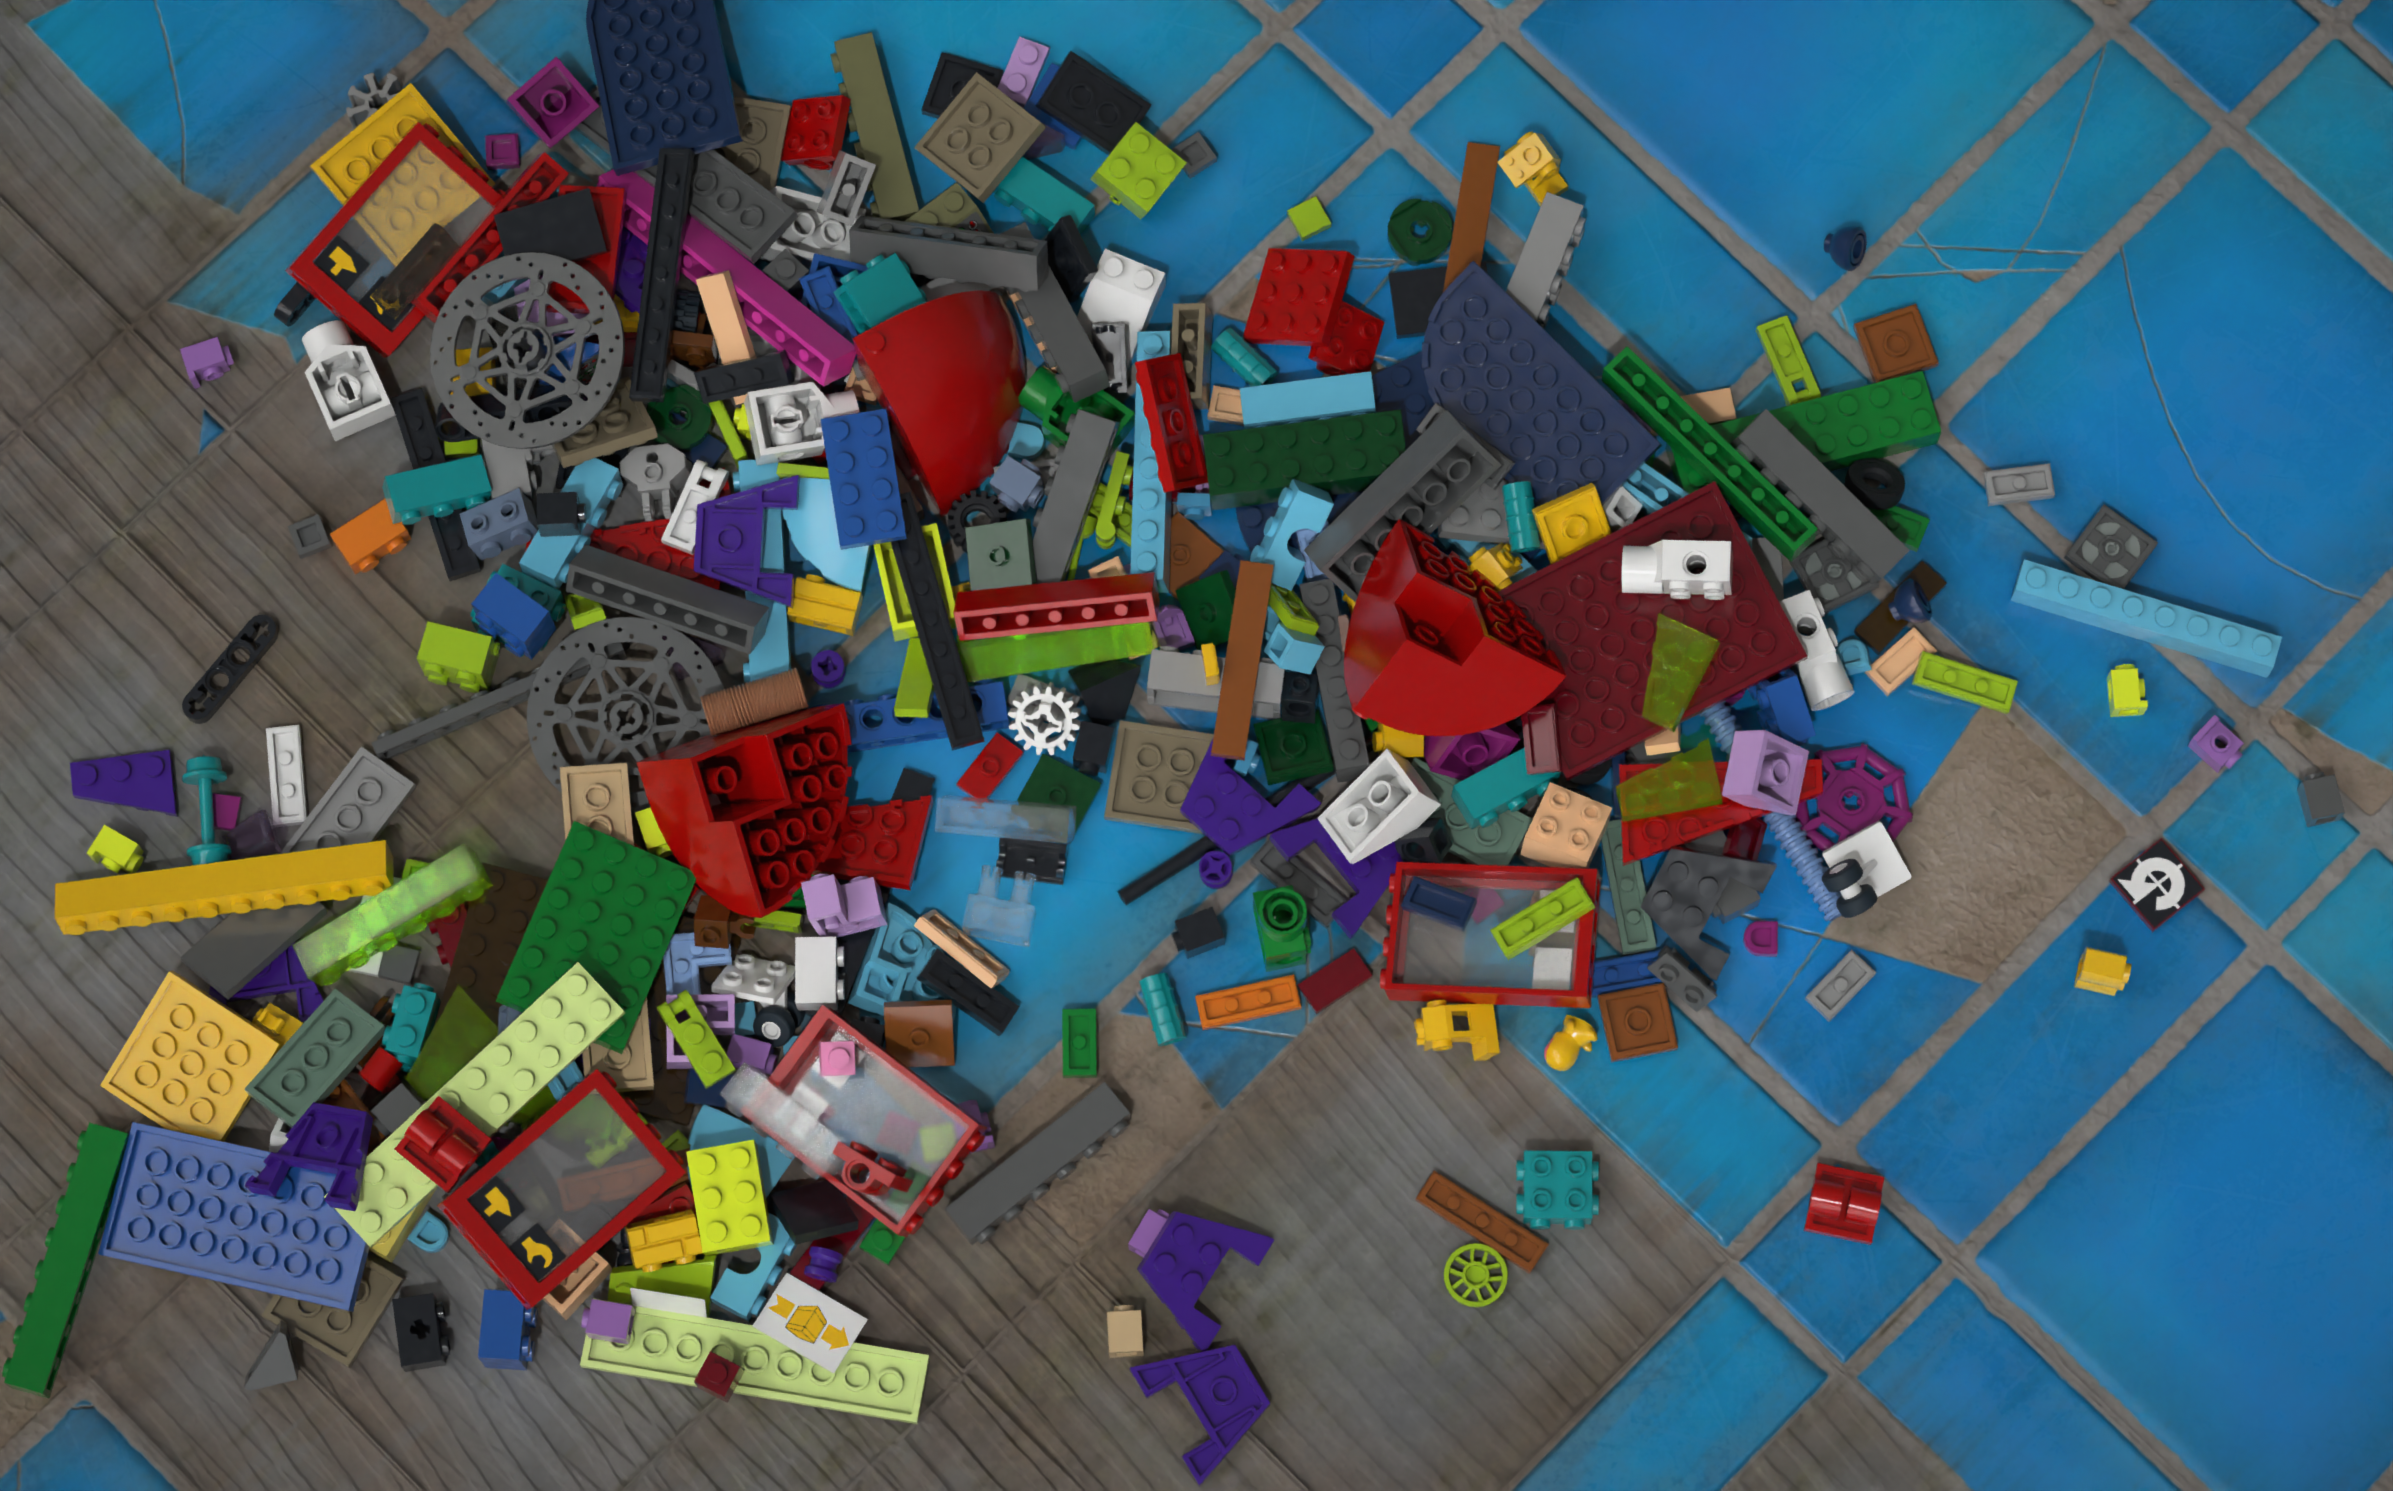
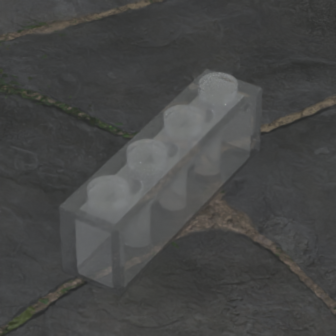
[935,795,1077,843]
[719,1062,850,1180]

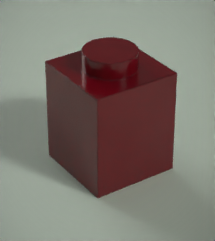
[694,1351,744,1403]

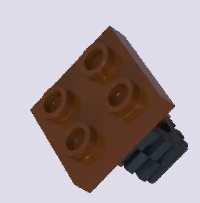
[669,289,719,370]

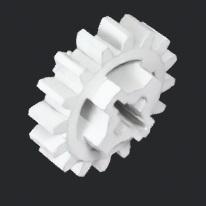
[1008,682,1081,755]

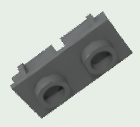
[1647,945,1718,1012]

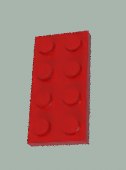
[547,185,627,314]
[1135,353,1208,493]

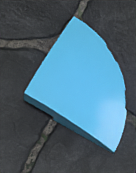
[782,478,871,592]
[848,903,956,1024]
[687,1105,795,1198]

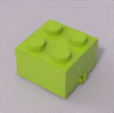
[1090,122,1187,220]
[417,621,500,693]

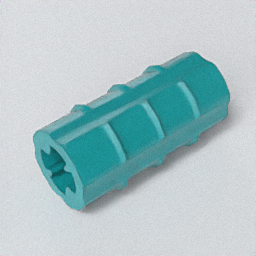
[1211,327,1278,387]
[1502,481,1540,553]
[1139,973,1187,1046]

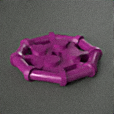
[1796,743,1913,851]

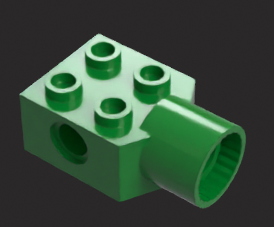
[1018,366,1135,460]
[1253,885,1311,972]

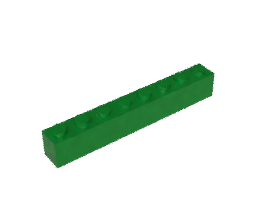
[1601,346,1818,562]
[2,1122,129,1399]

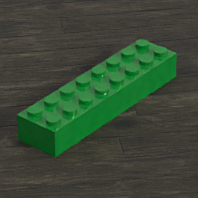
[1665,371,1941,494]

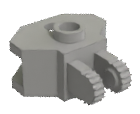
[620,443,692,521]

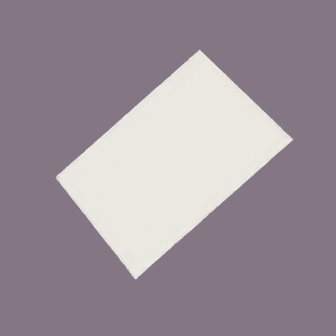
[630,1288,707,1318]

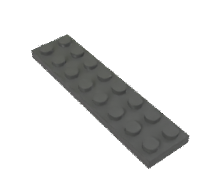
[574,89,798,264]

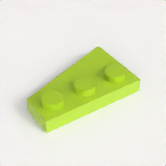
[607,1255,717,1318]

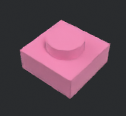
[819,1041,856,1076]

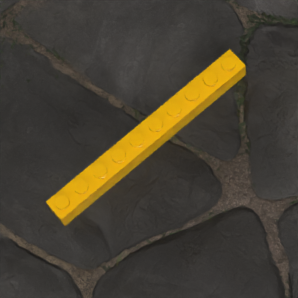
[55,840,394,935]

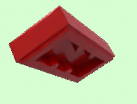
[956,732,1024,806]

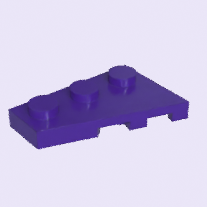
[70,750,178,817]

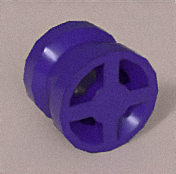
[811,650,846,689]
[1199,851,1233,889]
[804,1246,843,1283]

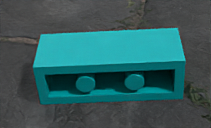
[993,156,1095,235]
[382,454,492,525]
[1451,747,1561,830]

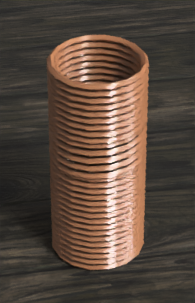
[700,668,808,737]

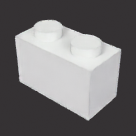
[795,936,845,1010]

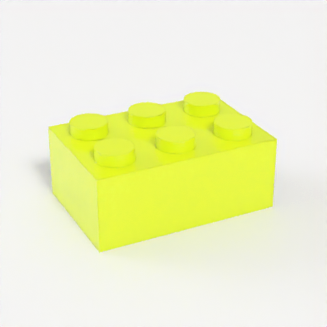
[873,523,957,642]
[686,1140,774,1256]

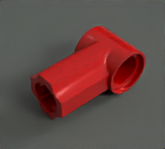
[358,1047,403,1094]

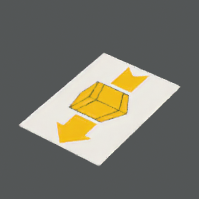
[752,1272,868,1373]

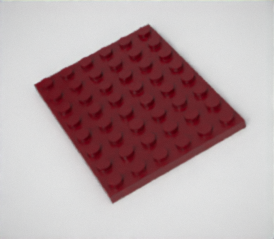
[1497,481,1808,781]

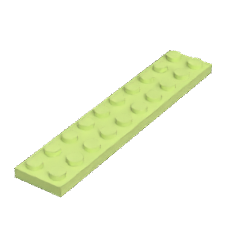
[324,962,625,1248]
[580,1298,930,1424]

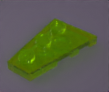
[1642,613,1720,732]
[1616,738,1722,822]
[405,985,498,1102]

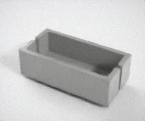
[1506,192,1587,330]
[1147,646,1285,720]

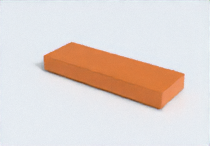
[1195,974,1301,1031]

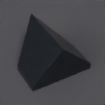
[1068,658,1141,726]

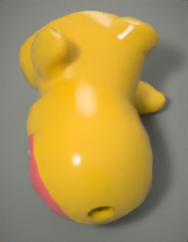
[1544,1015,1598,1071]

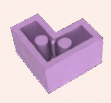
[801,874,888,938]
[666,994,735,1069]

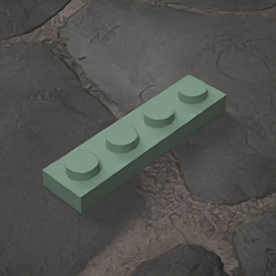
[1601,819,1656,955]

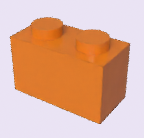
[330,499,411,575]

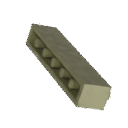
[830,32,919,222]

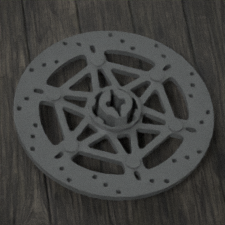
[430,252,625,449]
[527,617,724,817]

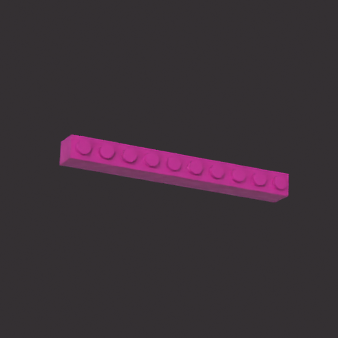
[597,169,856,387]

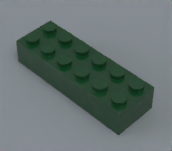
[1203,409,1406,510]

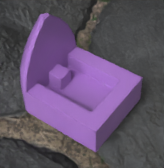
[1151,605,1195,651]

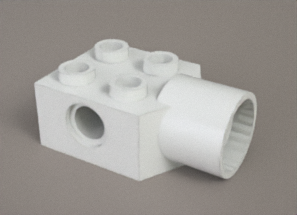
[302,320,396,441]
[744,382,859,466]
[1622,540,1733,600]
[1779,590,1854,711]

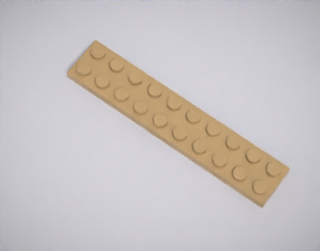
[560,763,654,1094]

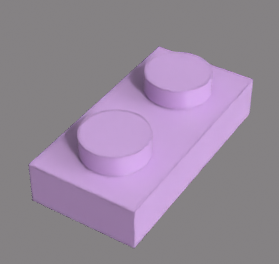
[998,37,1050,108]

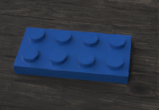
[821,408,907,550]

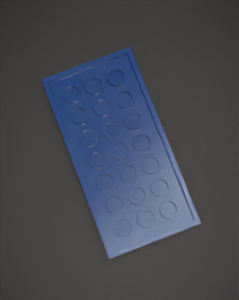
[98,1122,370,1312]

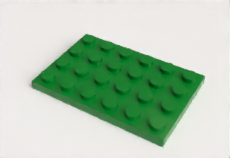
[496,821,696,1054]

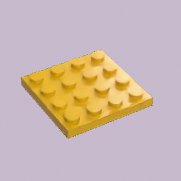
[309,83,495,268]
[100,971,284,1142]

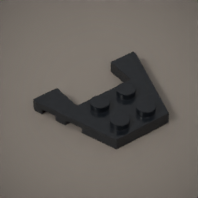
[1640,846,1777,980]

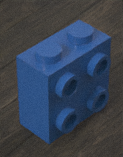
[1748,668,1816,746]

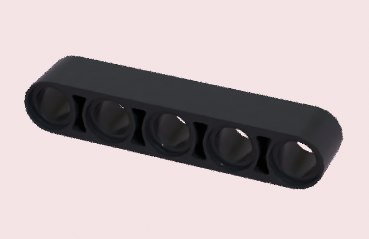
[435,381,589,442]

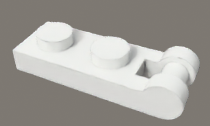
[661,459,729,555]

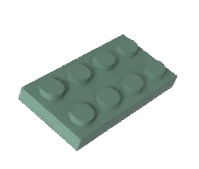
[1411,757,1533,866]
[245,989,386,1128]

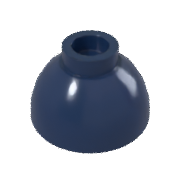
[1824,226,1867,271]
[1888,578,1932,623]

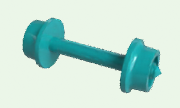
[182,754,232,865]

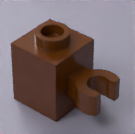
[694,895,756,949]

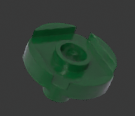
[1387,199,1452,266]
[646,385,713,453]

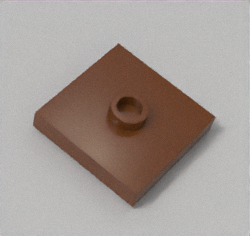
[1853,304,1939,383]
[1169,512,1224,601]
[1597,983,1678,1063]
[884,1000,955,1067]

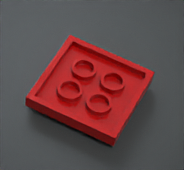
[1243,248,1355,347]

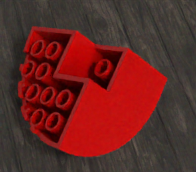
[853,290,1026,517]
[1344,519,1566,736]
[636,703,852,918]

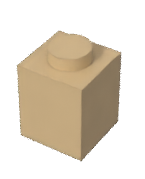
[1107,1305,1144,1358]

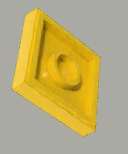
[1532,483,1612,564]

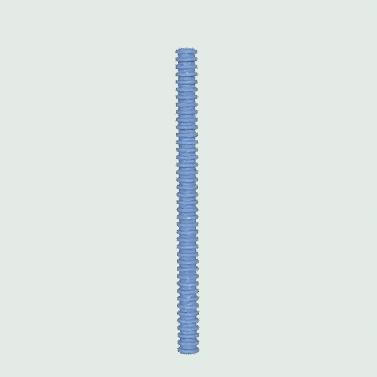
[1699,700,1842,921]

